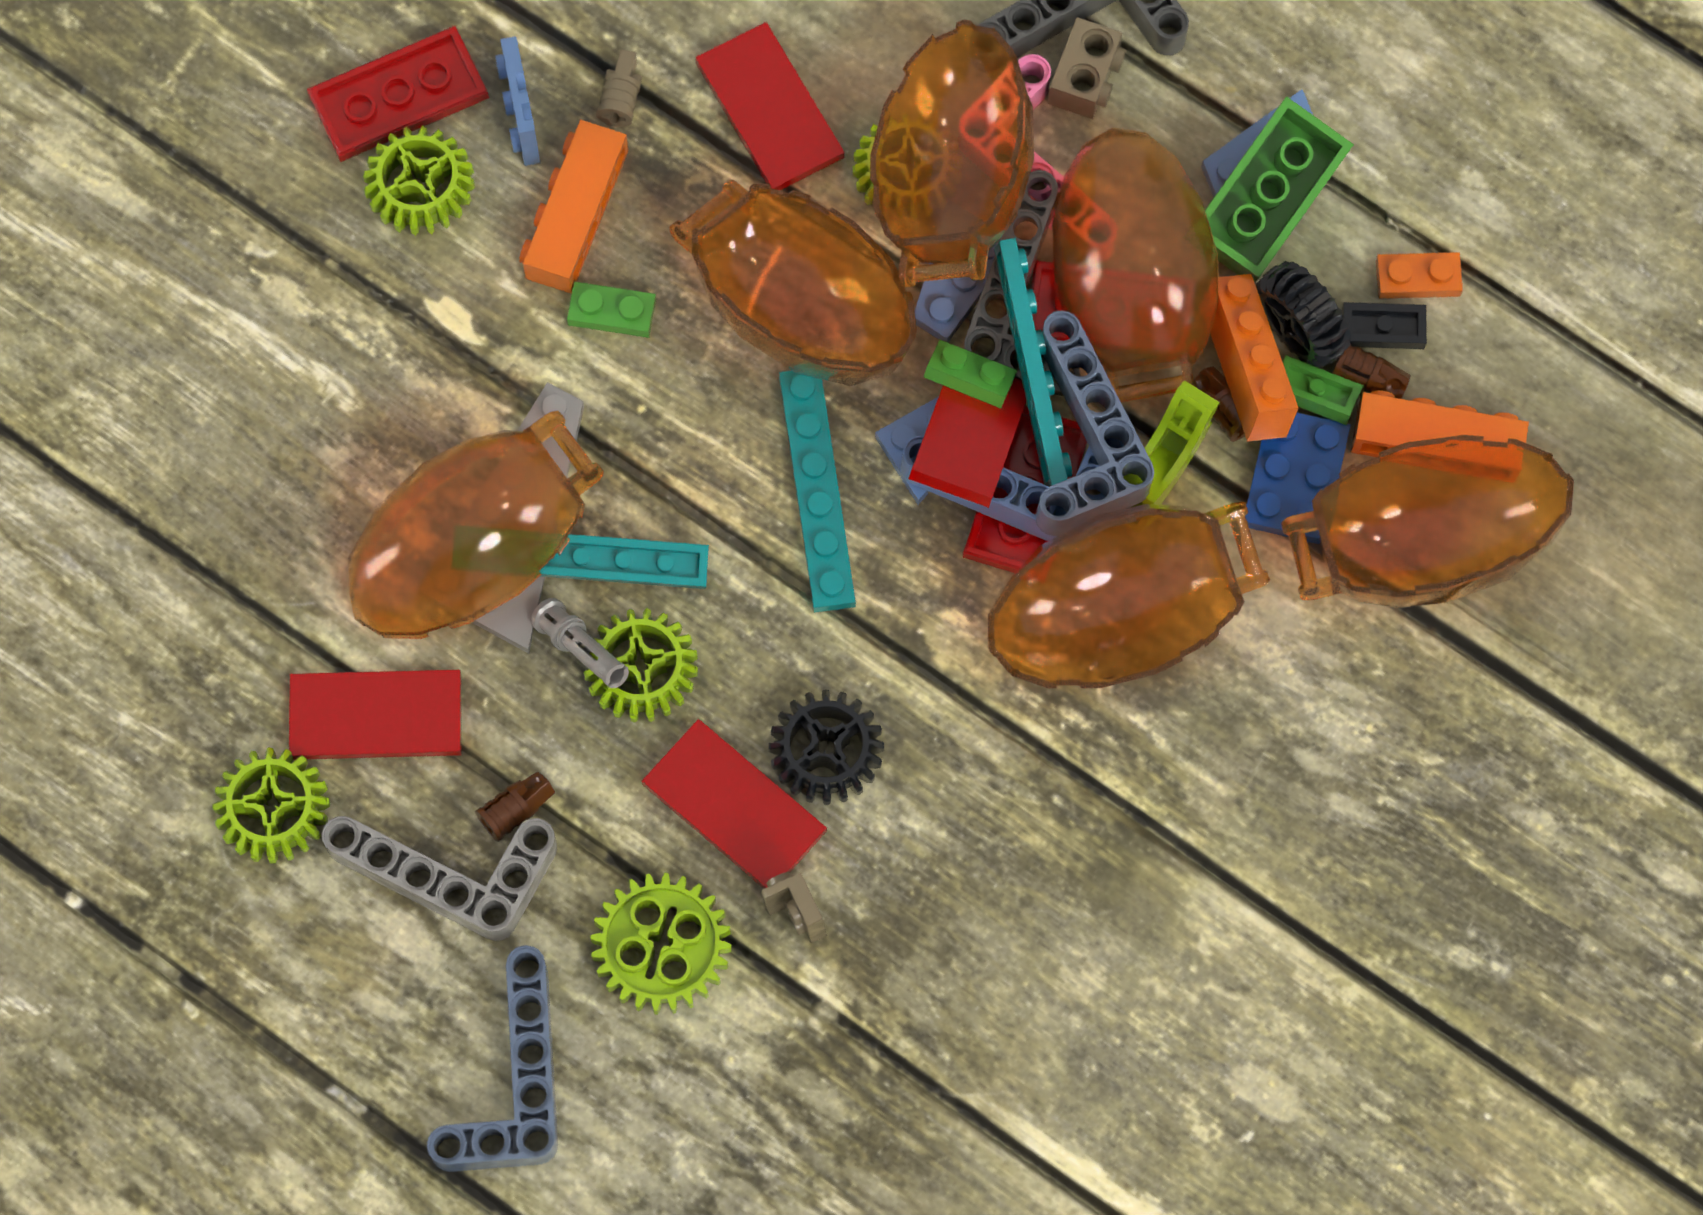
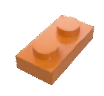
[1376,252,1463,299]

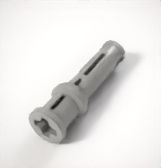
[531,598,629,688]

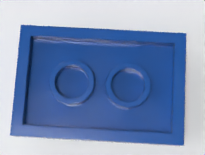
[1242,413,1351,545]

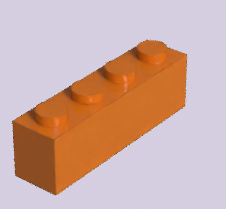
[519,119,628,294]
[1201,274,1299,442]
[1351,391,1529,482]

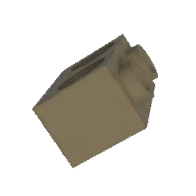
[1047,17,1126,119]

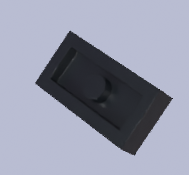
[1342,302,1427,349]

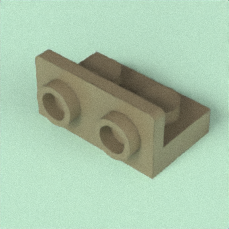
[761,872,827,943]

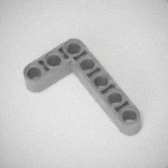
[322,816,557,941]

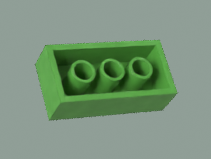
[1185,96,1354,282]

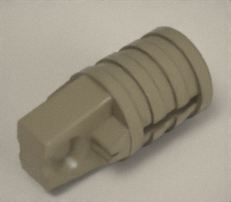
[596,49,642,127]

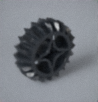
[1256,261,1351,368]
[769,689,884,805]

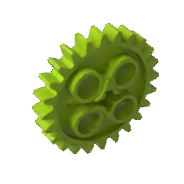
[590,873,732,1015]

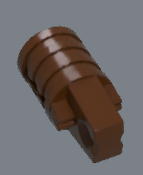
[1332,344,1411,399]
[1191,366,1245,442]
[475,772,555,842]

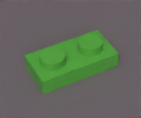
[567,281,656,338]
[924,340,1017,408]
[1283,355,1363,425]

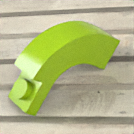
[1115,380,1220,531]

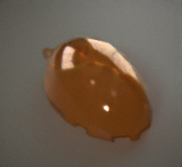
[870,19,1034,288]
[1052,127,1219,402]
[669,180,917,386]
[348,411,604,639]
[1281,435,1574,608]
[988,501,1270,689]

